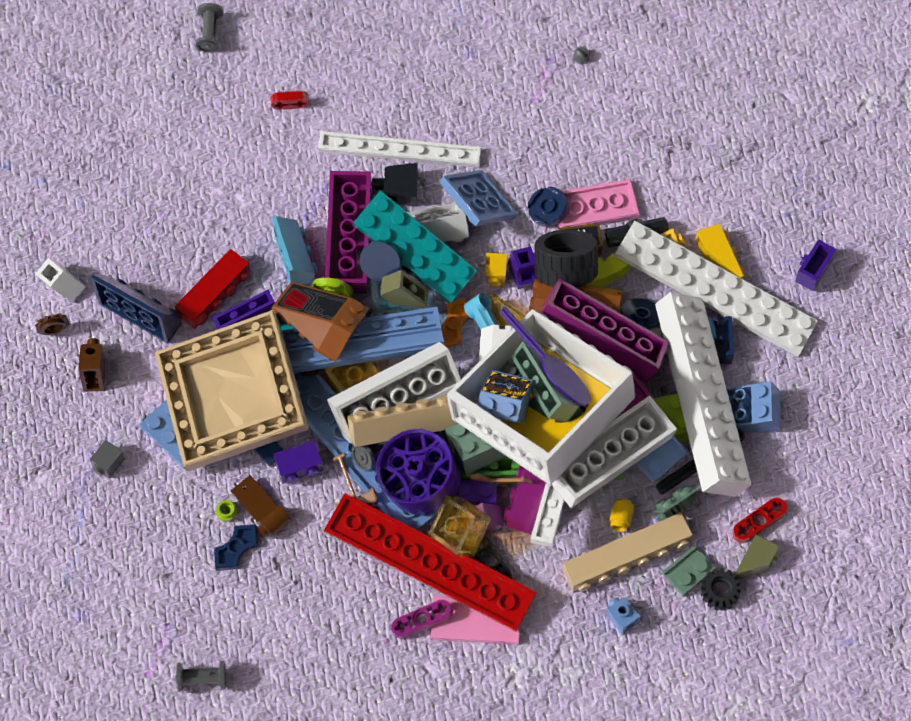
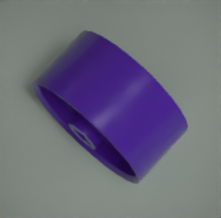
[376,429,462,515]

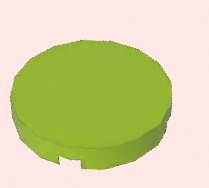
[312,278,353,298]

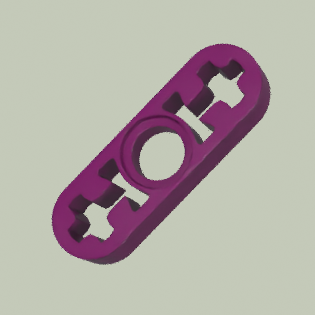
[391,600,453,639]

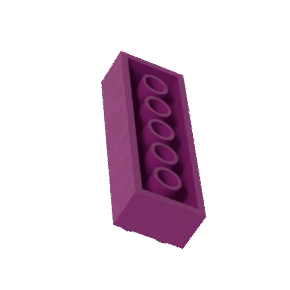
[325,171,372,294]
[540,278,669,384]

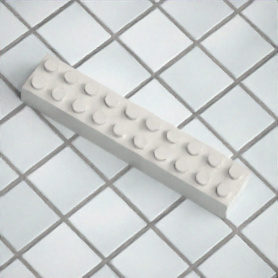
[655,292,752,497]

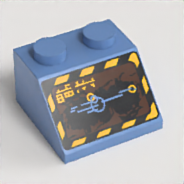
[477,370,534,423]

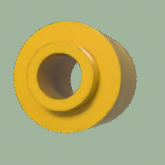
[609,498,635,532]

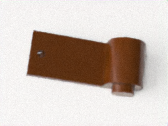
[230,475,292,538]

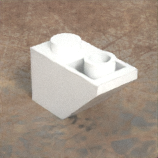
[36,258,86,303]

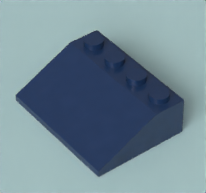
[91,274,182,344]

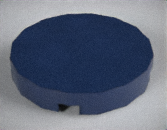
[528,187,569,227]
[360,240,402,282]

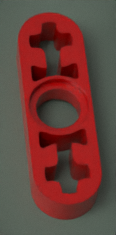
[732,498,787,543]

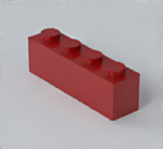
[175,248,251,329]

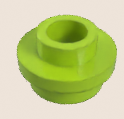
[216,500,237,522]

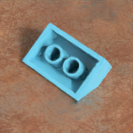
[272,216,318,285]

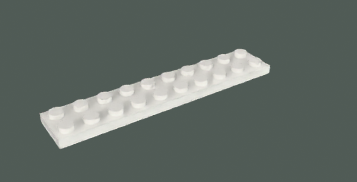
[614,221,818,357]

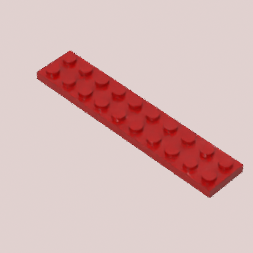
[324,493,537,632]

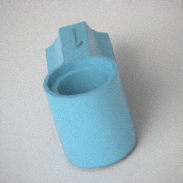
[464,293,501,330]

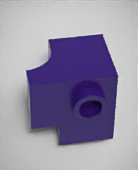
[507,246,537,289]

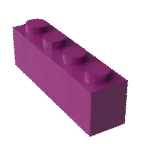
[503,466,547,534]

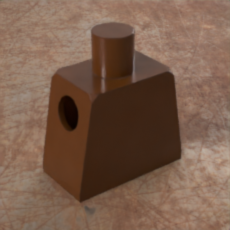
[78,338,105,392]

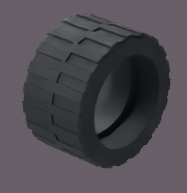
[534,229,598,288]

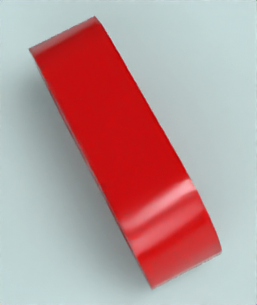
[270,91,309,110]

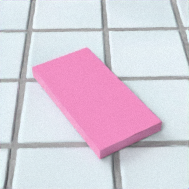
[558,179,640,228]
[431,596,520,645]

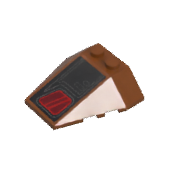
[271,282,374,362]

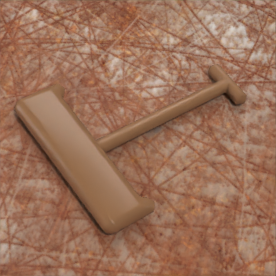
[333,453,378,508]
[470,473,532,488]

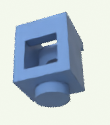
[606,597,641,635]

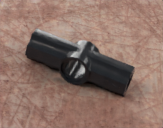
[605,217,669,247]

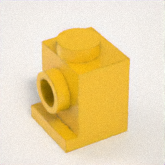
[485,253,507,287]

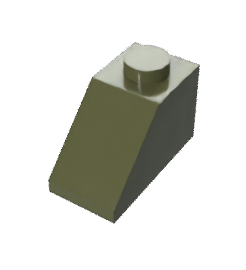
[380,270,429,308]
[736,535,780,580]

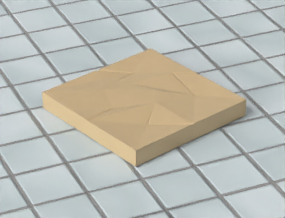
[155,310,309,471]

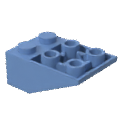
[726,381,781,433]

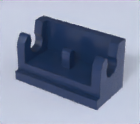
[713,316,734,364]

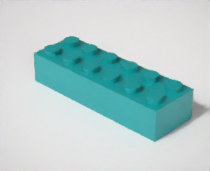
[352,190,477,304]

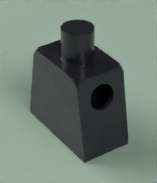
[372,163,418,207]

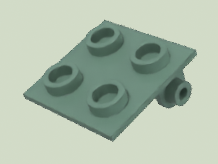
[650,486,699,522]

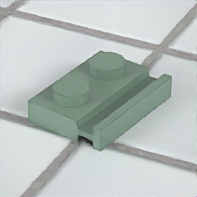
[662,545,716,597]

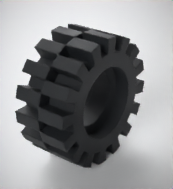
[700,568,741,611]

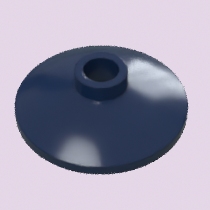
[621,298,660,329]

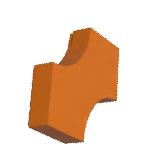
[441,297,471,348]

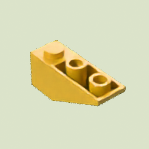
[695,223,745,279]

